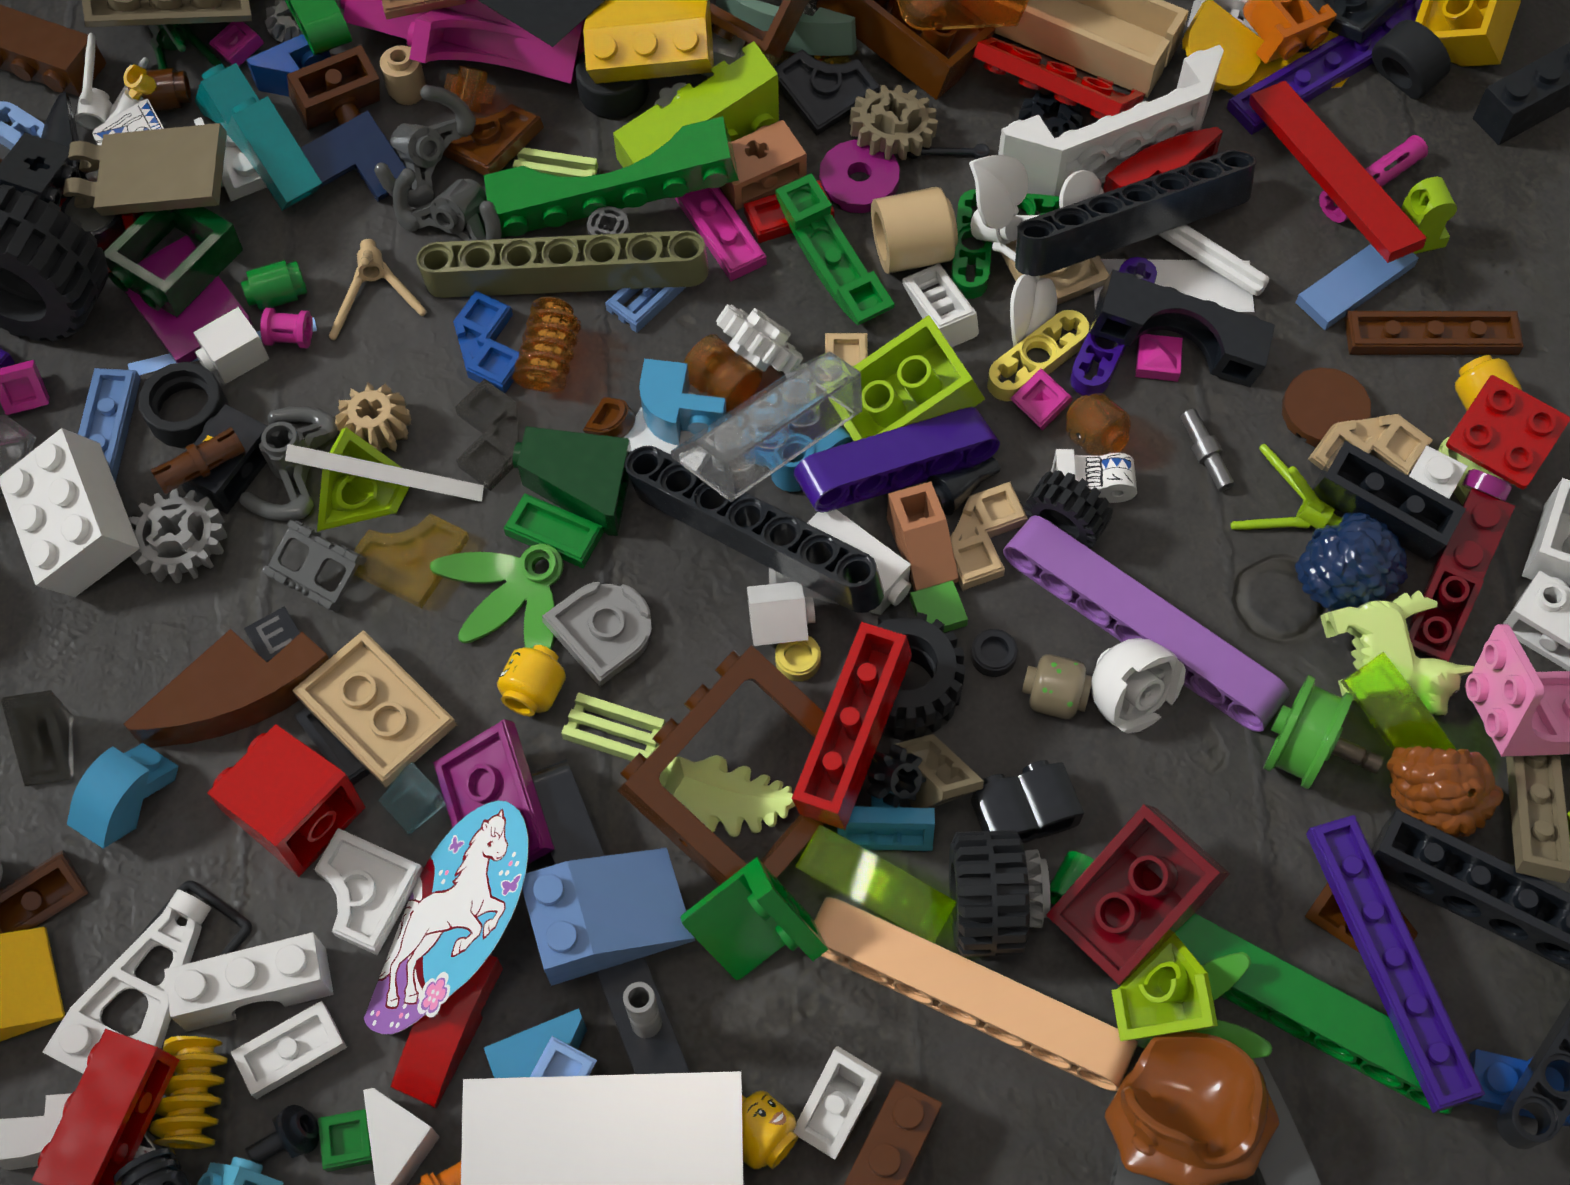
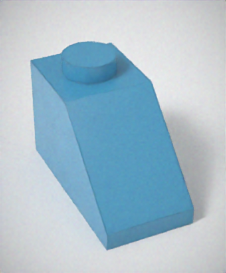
[484,1008,587,1078]

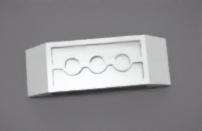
[998,45,1224,196]

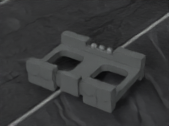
[262,519,367,613]

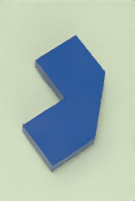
[453,291,527,395]

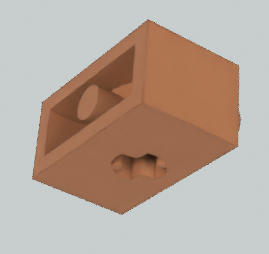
[720,120,807,211]

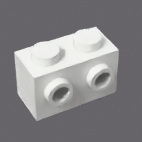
[1503,570,1570,671]

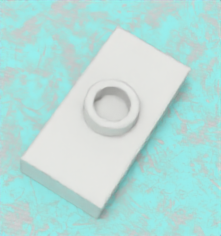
[231,1001,347,1099]

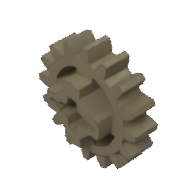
[849,85,938,160]

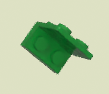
[680,857,829,980]

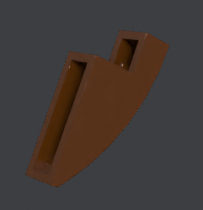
[124,629,329,747]

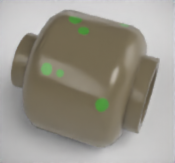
[1022,654,1092,720]

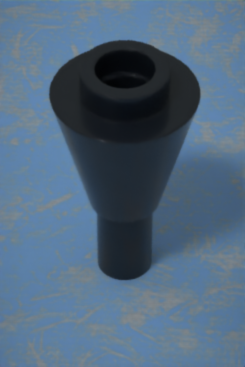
[926,457,1000,515]

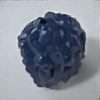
[1295,512,1408,612]

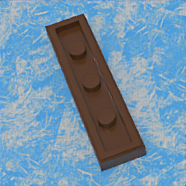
[1344,311,1524,355]

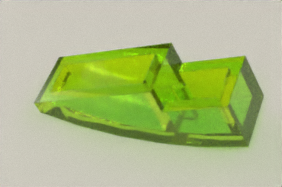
[1341,652,1456,751]
[795,825,957,943]

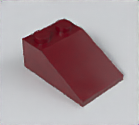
[1046,804,1230,985]

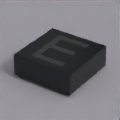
[244,606,300,662]

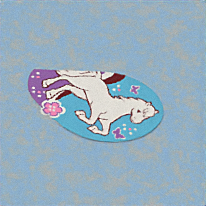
[364,801,528,1034]

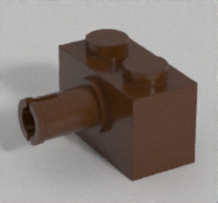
[287,45,380,130]

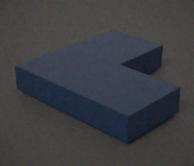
[301,110,406,202]

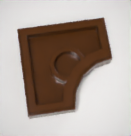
[443,104,544,175]

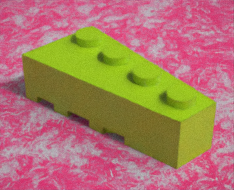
[613,41,779,168]

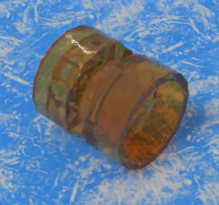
[683,334,762,415]

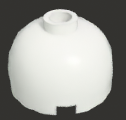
[1091,638,1186,734]

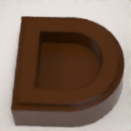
[583,397,635,438]

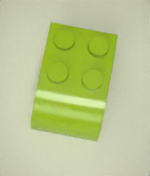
[821,315,985,441]

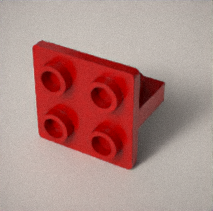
[1446,375,1570,489]

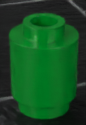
[241,260,308,312]

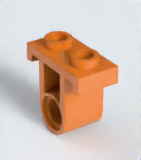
[1243,0,1337,64]

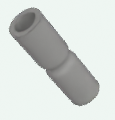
[623,982,662,1038]

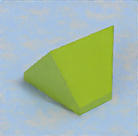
[317,427,409,531]
[1111,933,1218,1041]

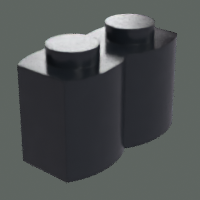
[971,760,1084,844]

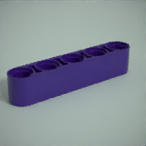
[794,407,1000,513]

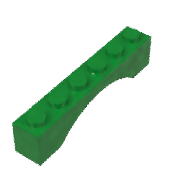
[484,116,739,238]

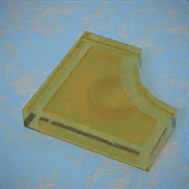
[354,513,470,609]

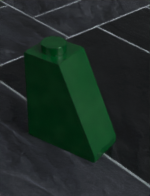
[513,426,632,536]

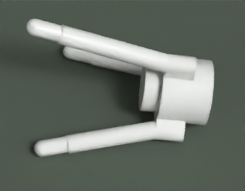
[74,33,149,131]

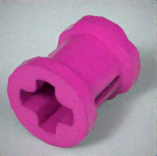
[260,308,313,348]

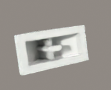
[363,1088,440,1185]

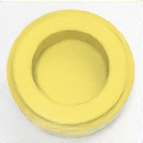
[775,636,821,681]

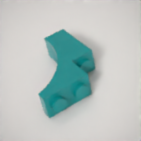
[195,63,322,211]

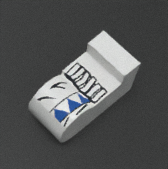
[1051,449,1137,503]

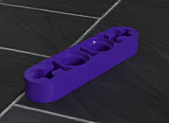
[1070,257,1157,397]

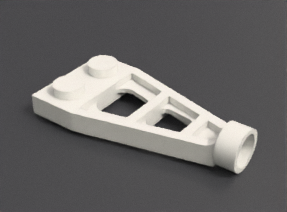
[43,889,211,1074]

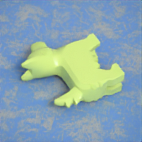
[1321,591,1475,716]

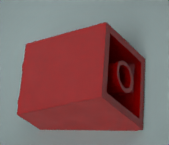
[207,724,366,877]

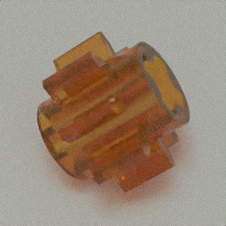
[444,65,496,113]

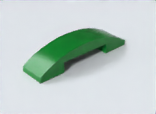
[775,173,895,326]

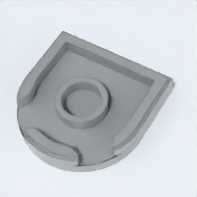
[542,582,652,687]

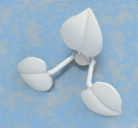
[969,155,1104,346]

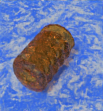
[512,297,582,392]

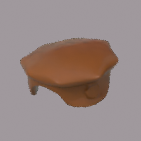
[1105,1032,1279,1185]

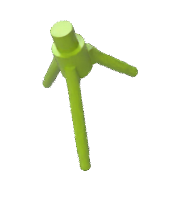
[1231,444,1342,530]

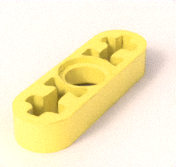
[987,310,1089,401]

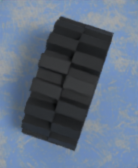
[1024,470,1113,549]

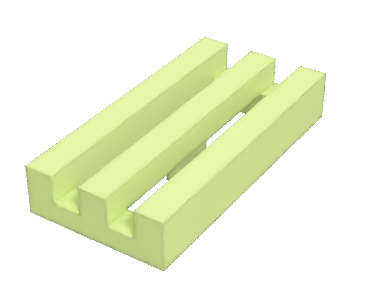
[513,147,598,177]
[561,692,665,761]

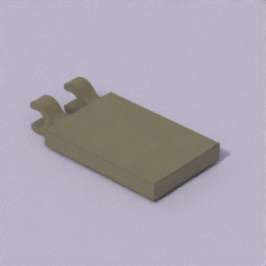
[63,123,227,216]

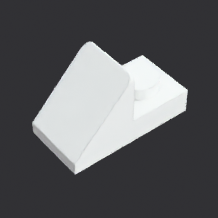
[794,1046,881,1160]

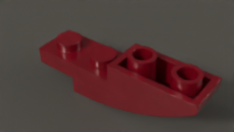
[1408,488,1515,662]

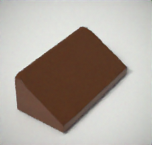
[0,850,89,934]

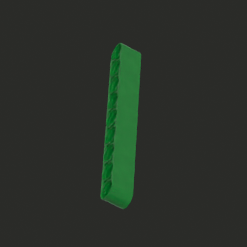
[1050,851,1453,1114]

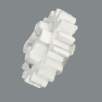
[716,304,804,375]

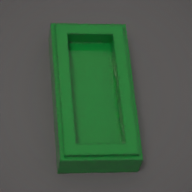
[503,493,604,568]

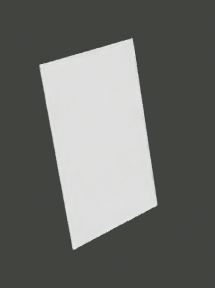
[461,1071,743,1185]

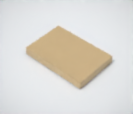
[292,630,457,788]

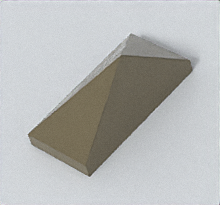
[896,734,984,808]

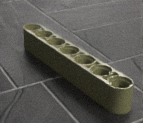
[416,230,709,298]

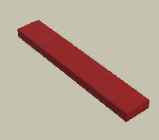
[1249,81,1427,263]

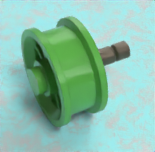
[1263,675,1384,790]

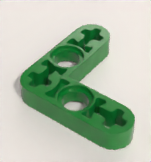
[951,189,1060,299]

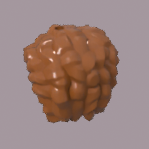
[1387,746,1504,838]

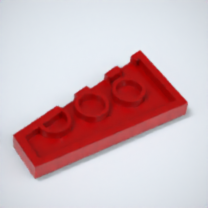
[973,37,1146,119]

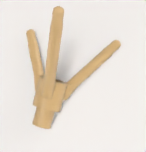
[329,239,427,340]

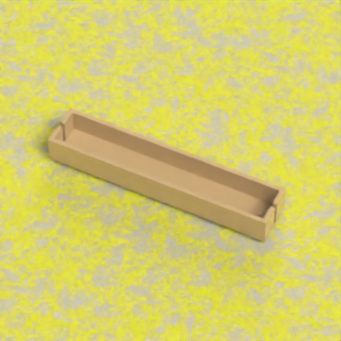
[959,0,1189,98]

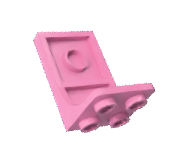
[1464,624,1570,757]

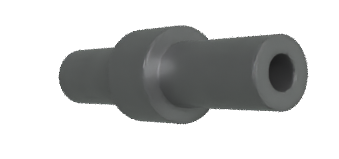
[1180,409,1235,492]

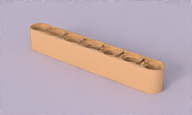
[814,897,1138,1091]

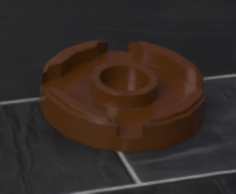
[1282,367,1371,447]

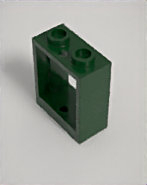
[104,207,243,318]

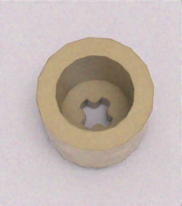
[871,187,958,274]

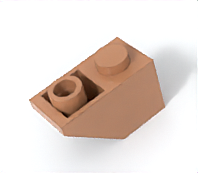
[887,481,959,591]

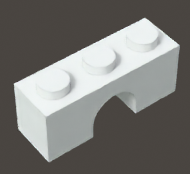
[164,932,334,1032]

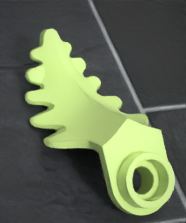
[659,755,795,837]

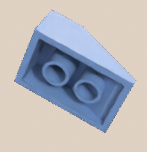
[522,848,695,986]

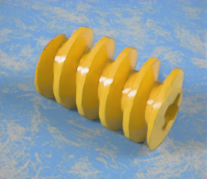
[149,1036,228,1149]

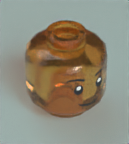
[1066,393,1131,456]

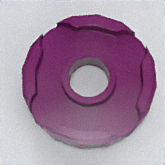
[819,140,900,213]

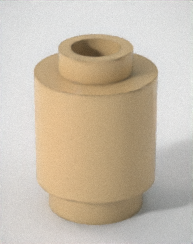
[380,45,426,105]

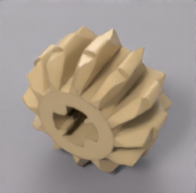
[335,382,411,452]

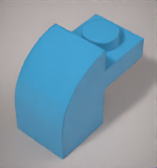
[639,358,727,445]
[67,743,179,848]

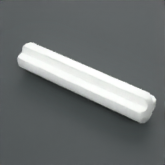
[1159,224,1269,296]

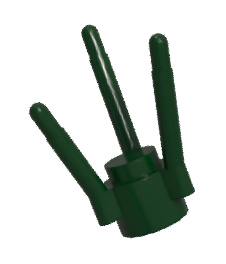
[149,24,226,69]

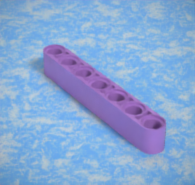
[1003,515,1290,732]

